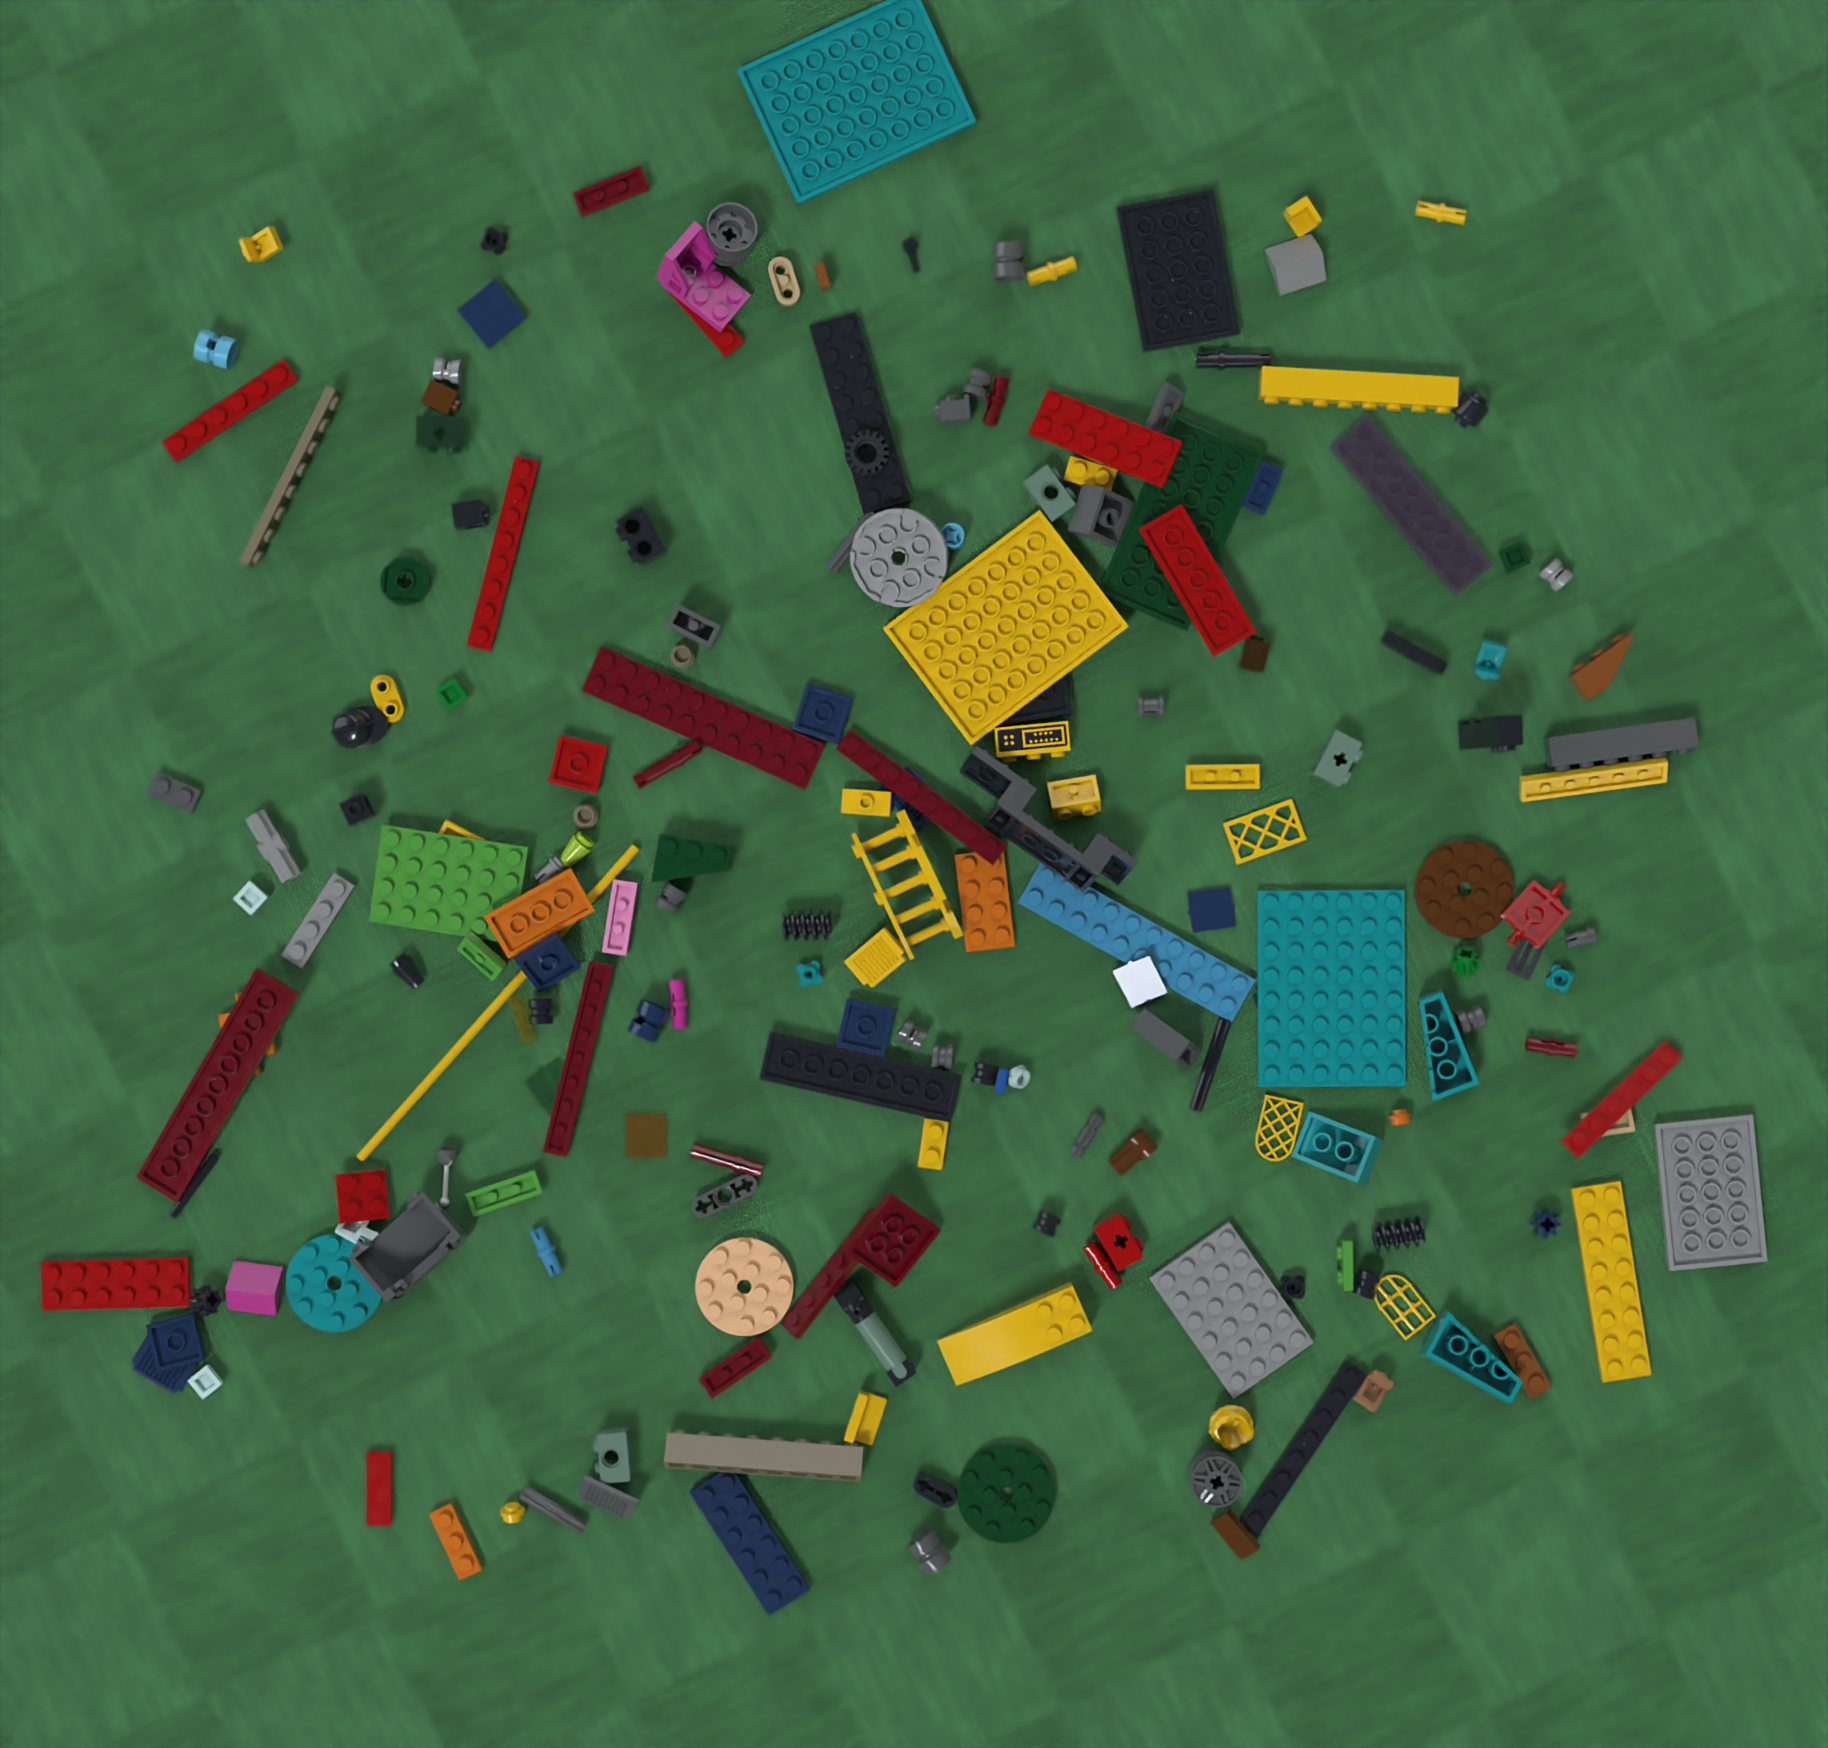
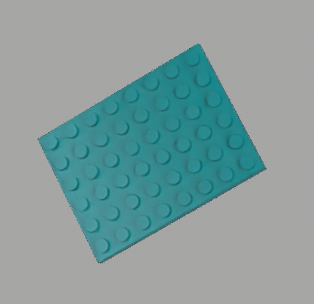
[736,0,976,205]
[1256,890,1406,1087]

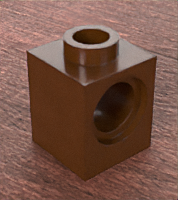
[421,380,462,418]

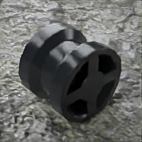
[971,1062,999,1086]
[1032,1209,1062,1238]

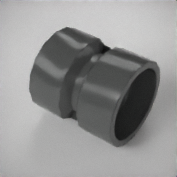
[993,241,1025,282]
[907,1528,952,1576]

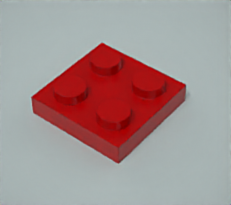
[548,735,608,794]
[334,1169,389,1224]

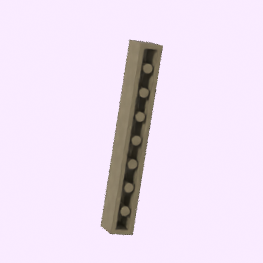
[664,1430,863,1482]

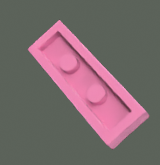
[602,879,638,956]

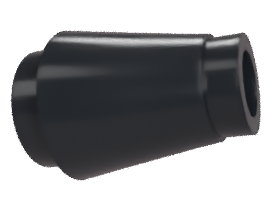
[389,952,424,989]

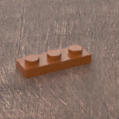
[1492,1322,1551,1400]

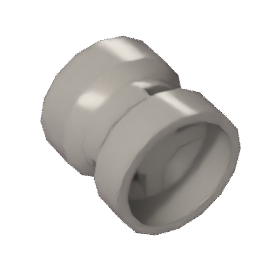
[433,357,463,385]
[1538,557,1573,592]

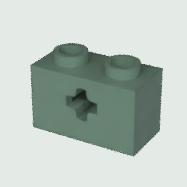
[1311,730,1363,788]

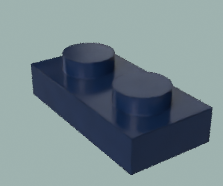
[1241,460,1283,516]

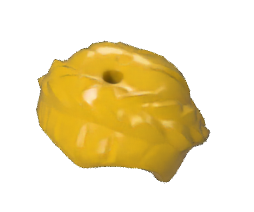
[1208,1405,1254,1450]

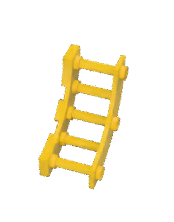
[851,809,963,960]

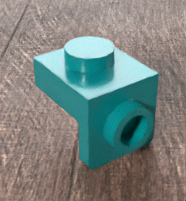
[1473,639,1507,680]

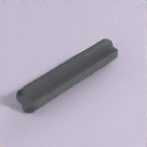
[825,511,875,574]
[520,1486,587,1534]

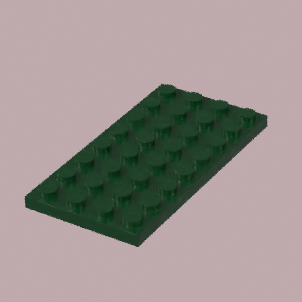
[1099,412,1265,632]

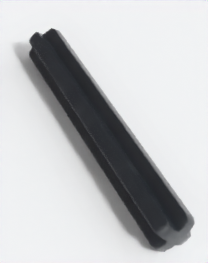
[1189,1018,1231,1112]

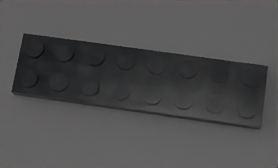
[809,312,911,515]
[759,1031,961,1123]

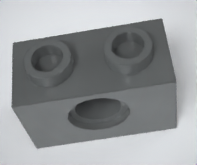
[666,604,723,650]

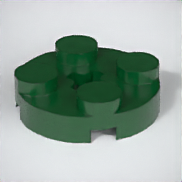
[380,557,431,607]

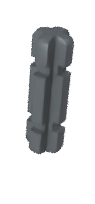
[1070,1113,1104,1159]

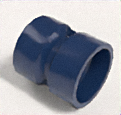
[627,998,670,1043]

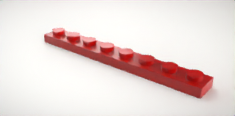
[466,456,540,652]

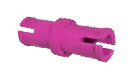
[668,979,688,1029]

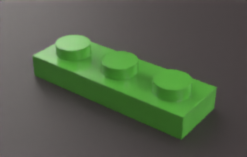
[465,1169,544,1217]

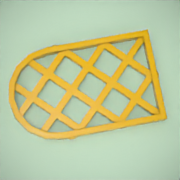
[1255,1094,1304,1161]

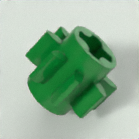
[1450,947,1481,978]

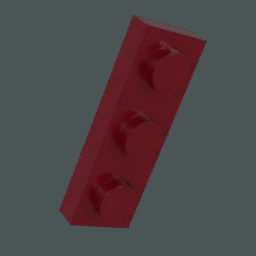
[572,166,650,218]
[698,1336,773,1399]

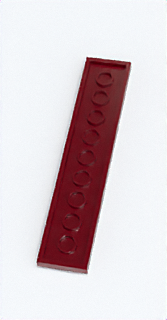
[581,646,825,790]
[136,968,300,1203]

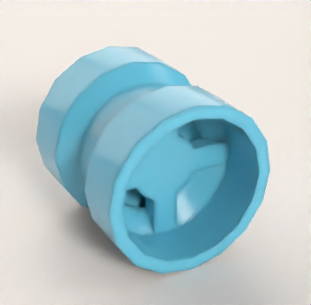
[941,523,964,550]

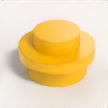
[500,1502,525,1523]

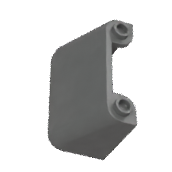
[348,1191,469,1303]

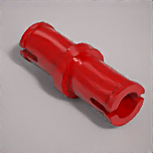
[1082,1241,1123,1290]

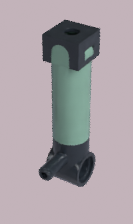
[834,1281,916,1387]

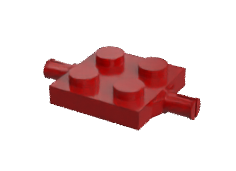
[1501,880,1571,949]

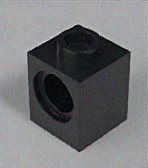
[451,499,490,531]
[339,793,377,827]

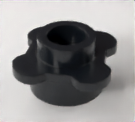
[481,227,509,255]
[1280,1275,1305,1300]

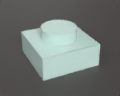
[233,881,269,915]
[187,1364,224,1400]

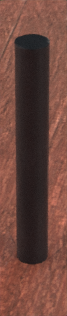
[168,1153,220,1218]

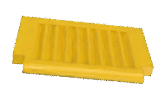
[844,927,906,988]

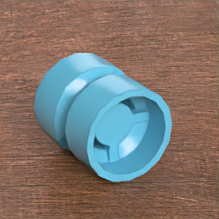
[193,329,239,370]

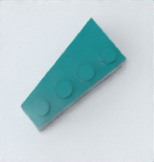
[1418,989,1479,1101]
[1419,1310,1523,1404]

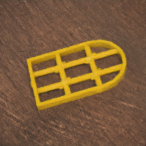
[1374,1274,1436,1341]

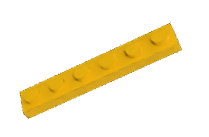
[1519,757,1668,802]

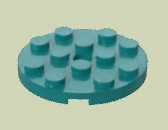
[286,1233,382,1332]

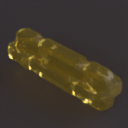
[509,996,535,1044]

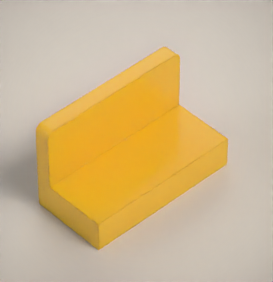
[844,1390,887,1445]

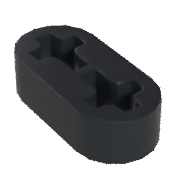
[914,1472,957,1508]

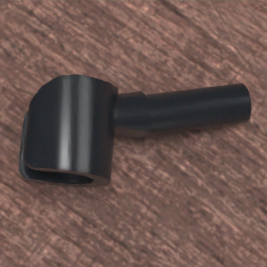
[902,236,919,273]

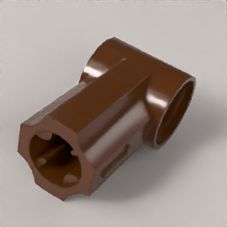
[1107,1128,1159,1176]

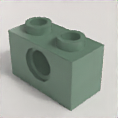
[1022,465,1076,524]
[593,1427,633,1483]

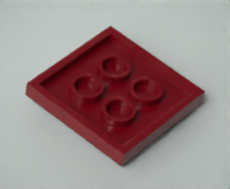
[843,1191,941,1287]

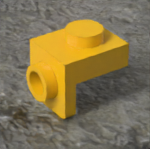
[239,226,284,262]

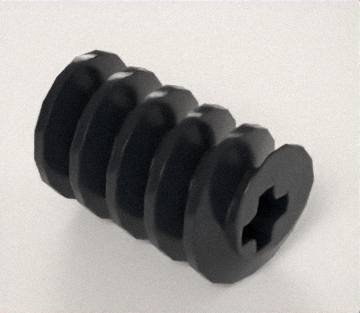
[782,910,832,941]
[1371,1215,1426,1254]

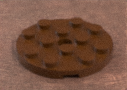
[1414,840,1514,938]

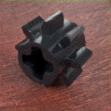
[189,1285,222,1317]

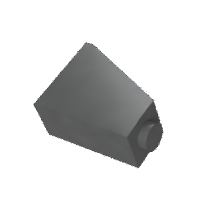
[1130,1008,1202,1070]

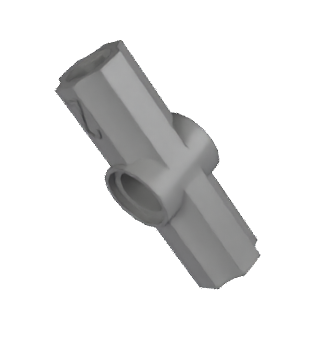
[245,809,302,884]

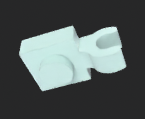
[335,1220,379,1244]

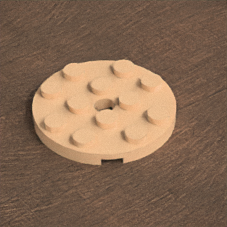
[695,1237,794,1336]

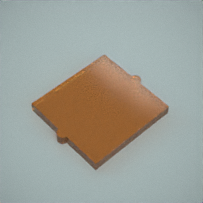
[626,1111,667,1160]

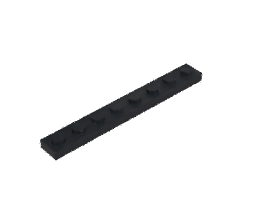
[1239,1360,1367,1537]

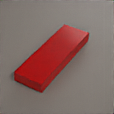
[366,1450,392,1526]

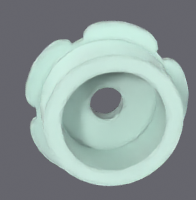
[1008,1065,1030,1089]

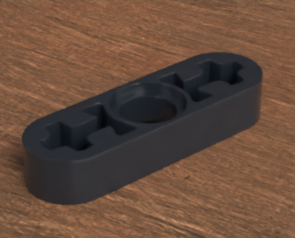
[1380,630,1448,676]

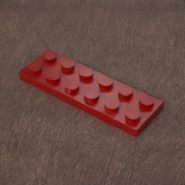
[1028,388,1183,489]
[1138,504,1256,657]
[41,1256,191,1311]

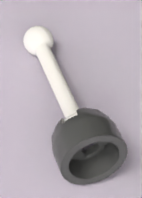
[437,1147,458,1207]

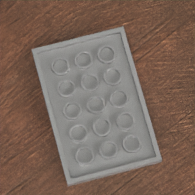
[1653,1114,1767,1271]
[1148,1221,1314,1399]

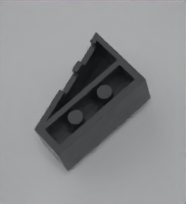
[1458,715,1523,753]

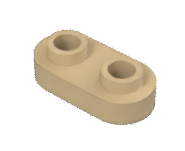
[768,257,800,306]

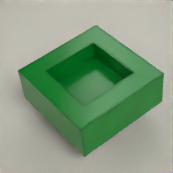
[434,677,469,712]

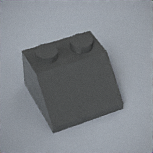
[1068,484,1135,548]

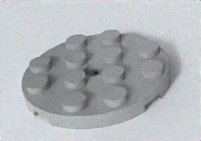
[850,508,948,607]

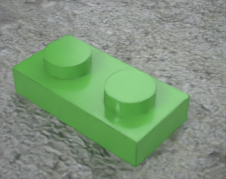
[457,931,508,981]
[1335,1238,1353,1291]

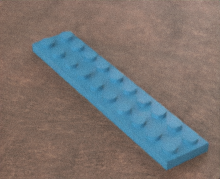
[1017,862,1255,1023]

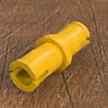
[1415,200,1467,226]
[1026,256,1077,287]

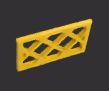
[1223,799,1307,865]

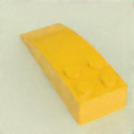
[937,1282,1092,1386]

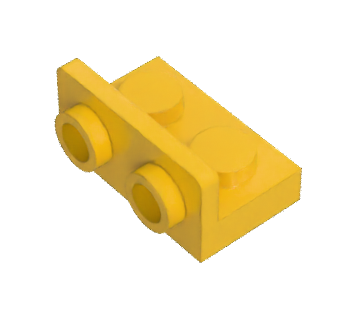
[1047,775,1101,820]

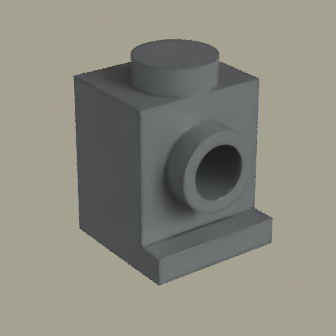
[935,394,970,424]

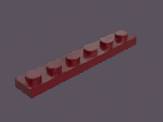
[780,1207,874,1340]

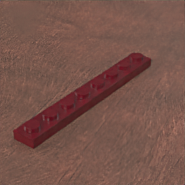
[835,730,1008,866]
[542,961,614,1158]

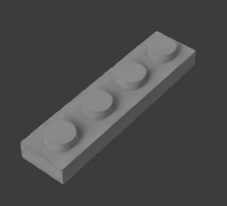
[281,873,356,968]

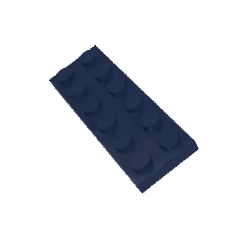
[689,1472,811,1616]

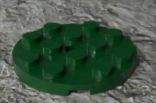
[957,1444,1055,1543]

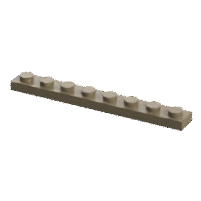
[239,385,341,568]

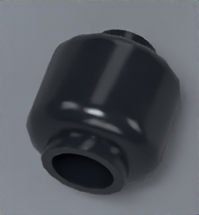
[1452,390,1489,429]

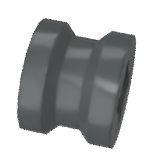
[931,1043,953,1069]

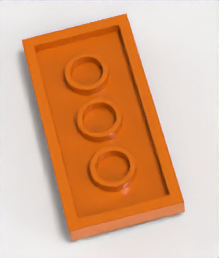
[955,852,1015,952]
[484,867,595,959]

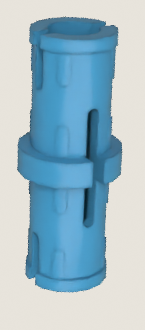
[529,1226,564,1277]

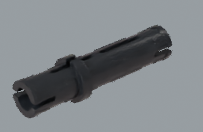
[1195,351,1271,371]

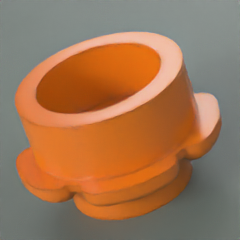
[1388,1109,1412,1126]

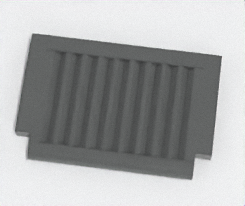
[577,1475,639,1519]

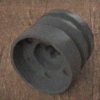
[704,202,757,267]
[1187,1448,1243,1508]

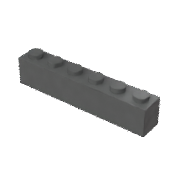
[1543,717,1699,772]

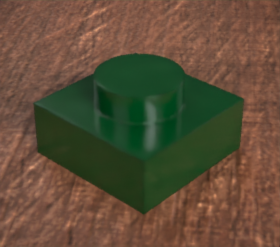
[1497,541,1531,574]

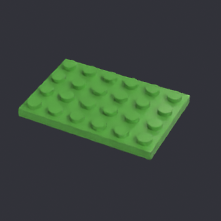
[369,824,529,941]

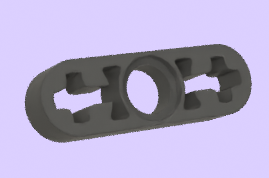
[691,1173,758,1218]

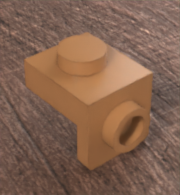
[1352,1370,1394,1413]

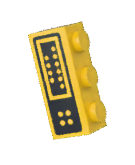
[994,721,1071,762]

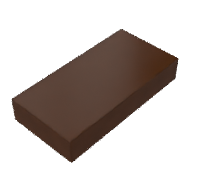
[1210,1508,1261,1560]

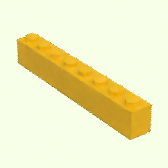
[1258,366,1459,414]

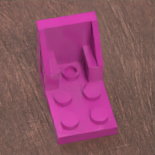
[656,221,751,333]

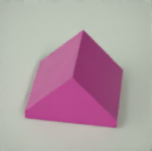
[225,1260,284,1316]

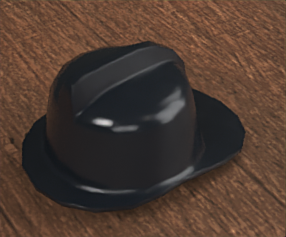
[331,706,388,748]

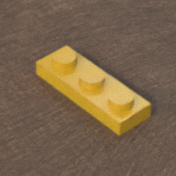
[1185,764,1260,790]

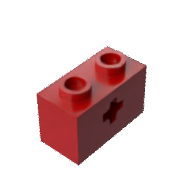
[1092,1211,1145,1271]

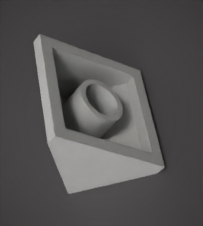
[1264,234,1327,296]

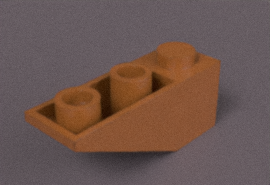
[1567,632,1634,701]

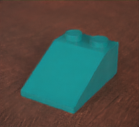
[1291,1111,1383,1186]

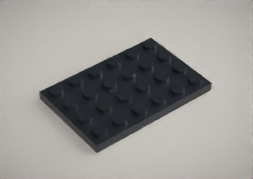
[1116,189,1240,353]

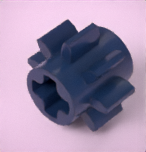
[1529,1207,1562,1239]

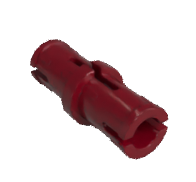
[982,375,1010,427]
[1525,1035,1577,1058]

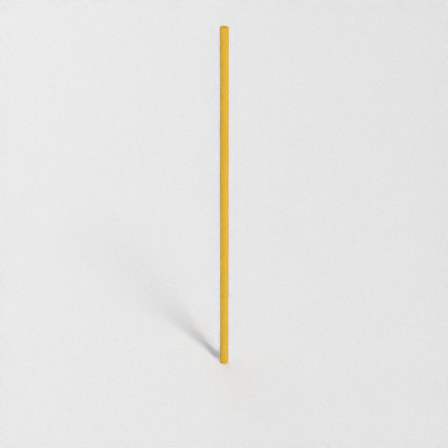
[356,844,640,1162]

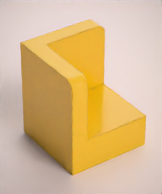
[1283,195,1322,238]

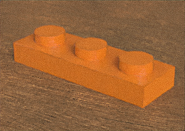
[429,1502,483,1581]

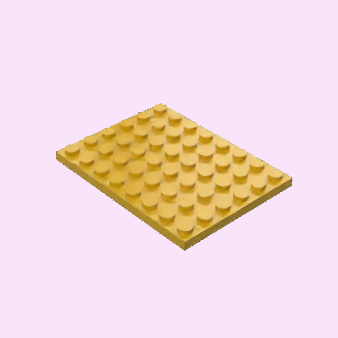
[883,510,1129,746]

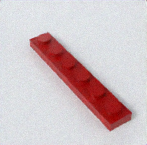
[162,359,299,463]
[1560,1040,1683,1159]

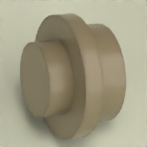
[670,644,695,668]
[573,804,598,829]

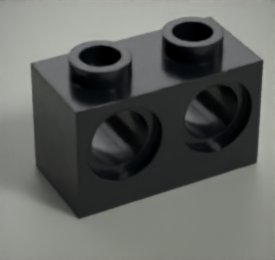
[615,507,667,567]

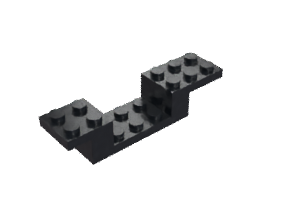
[959,746,1138,893]

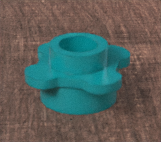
[796,961,823,988]
[1545,965,1574,993]

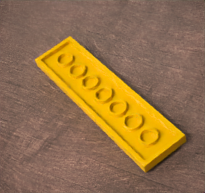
[1570,1180,1652,1383]

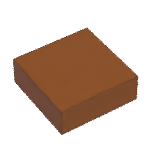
[814,262,831,292]

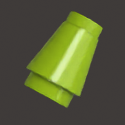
[559,831,594,868]

